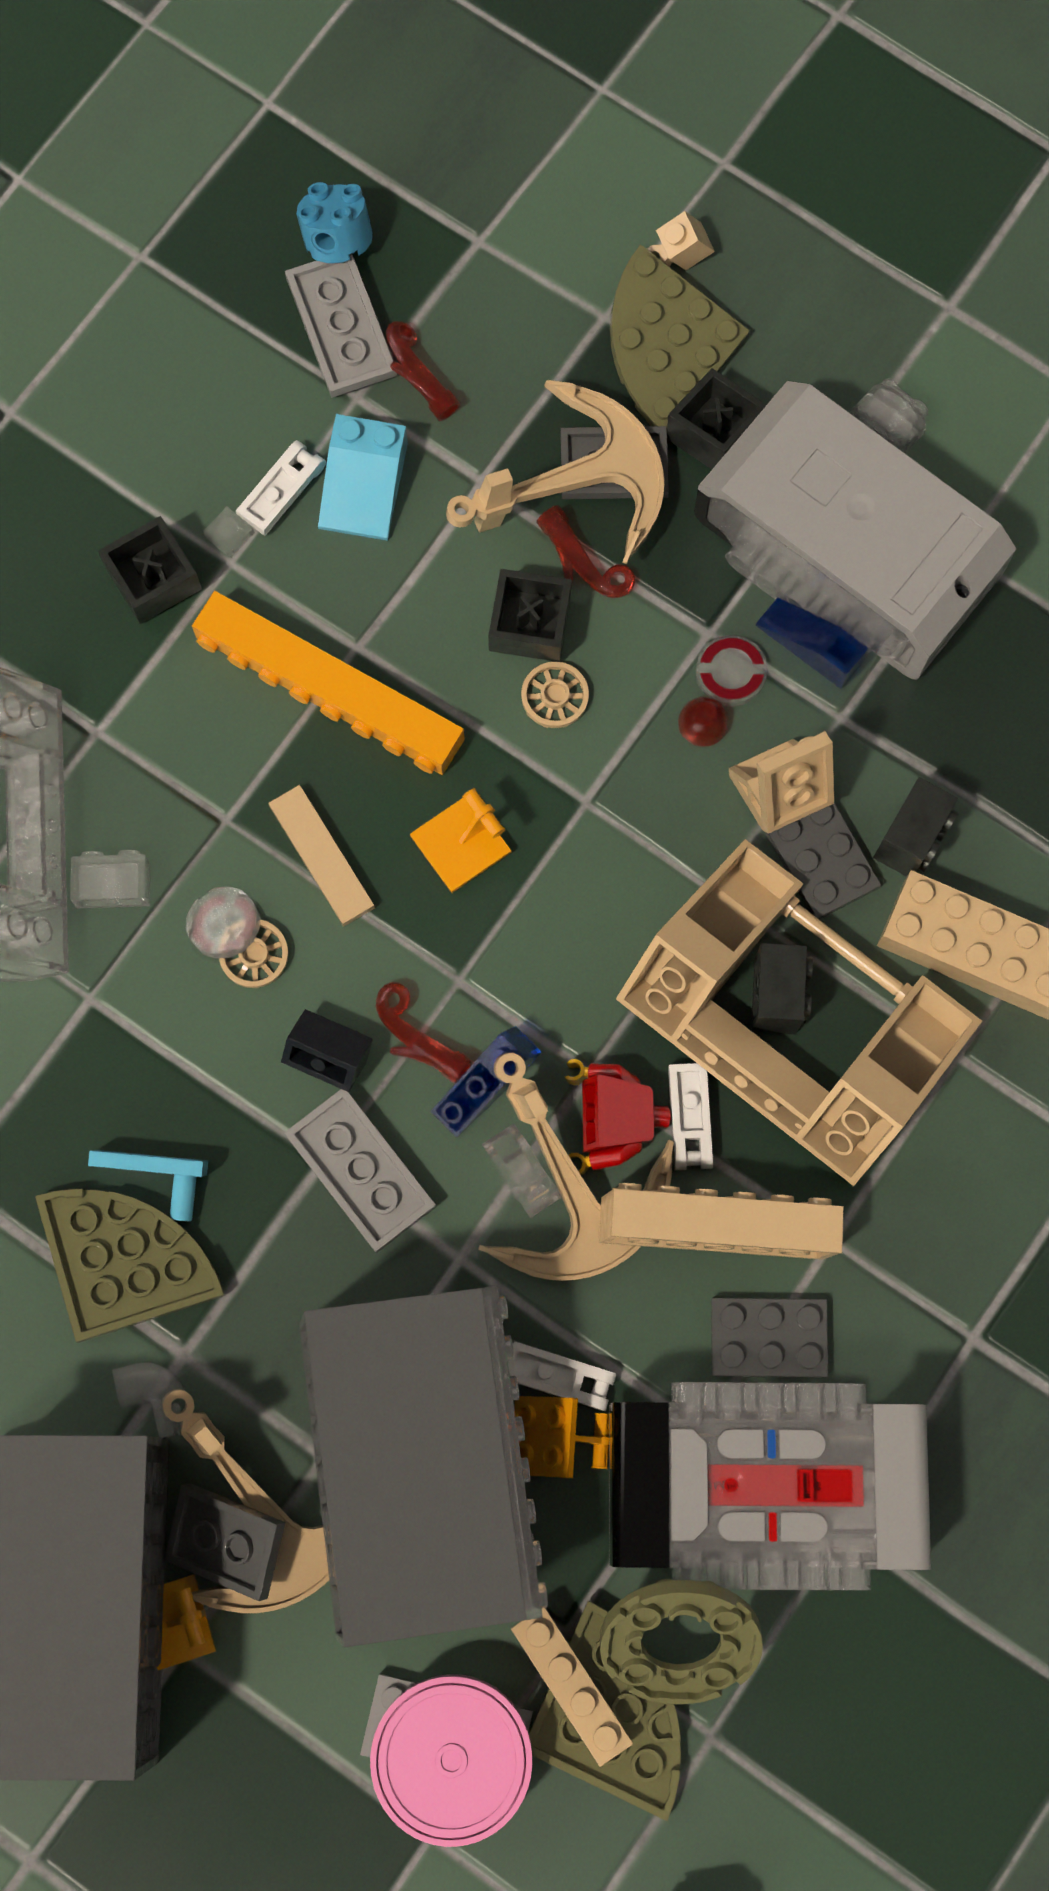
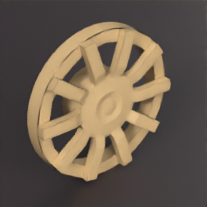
[521,662,589,728]
[219,919,288,988]

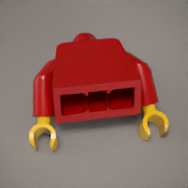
[565,1059,671,1175]

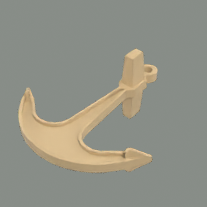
[446,380,664,564]
[478,1052,674,1281]
[162,1389,329,1613]

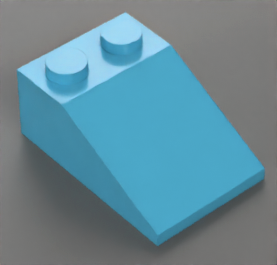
[318,414,408,541]

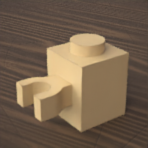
[646,211,715,270]

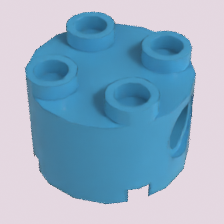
[296,182,373,263]

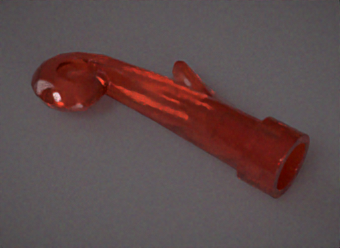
[386,321,461,421]
[536,505,635,598]
[376,982,473,1085]

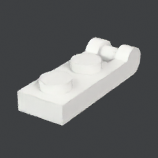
[236,440,326,536]
[668,1063,713,1170]
[503,1341,617,1411]

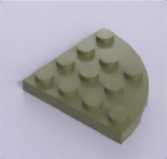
[610,244,749,428]
[35,1189,226,1343]
[529,1601,681,1821]

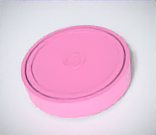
[370,1674,532,1847]

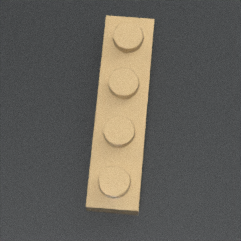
[511,1605,633,1767]

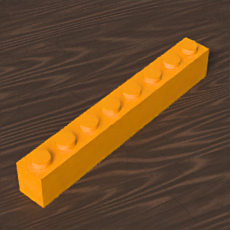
[192,590,465,775]

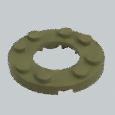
[600,1579,763,1704]

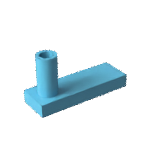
[88,1150,208,1221]

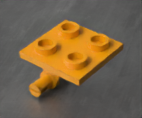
[410,788,512,893]
[510,1396,609,1478]
[157,1574,216,1671]

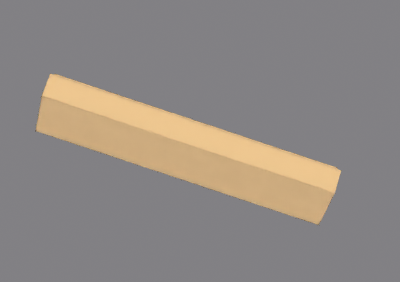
[268,785,375,927]

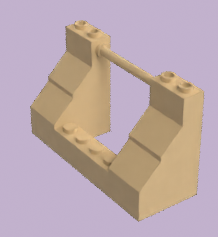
[616,839,982,1186]

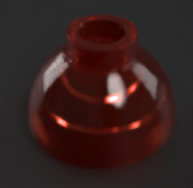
[678,697,728,747]

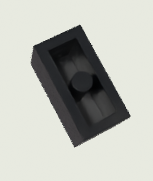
[281,1009,373,1092]

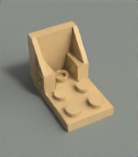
[729,731,834,834]

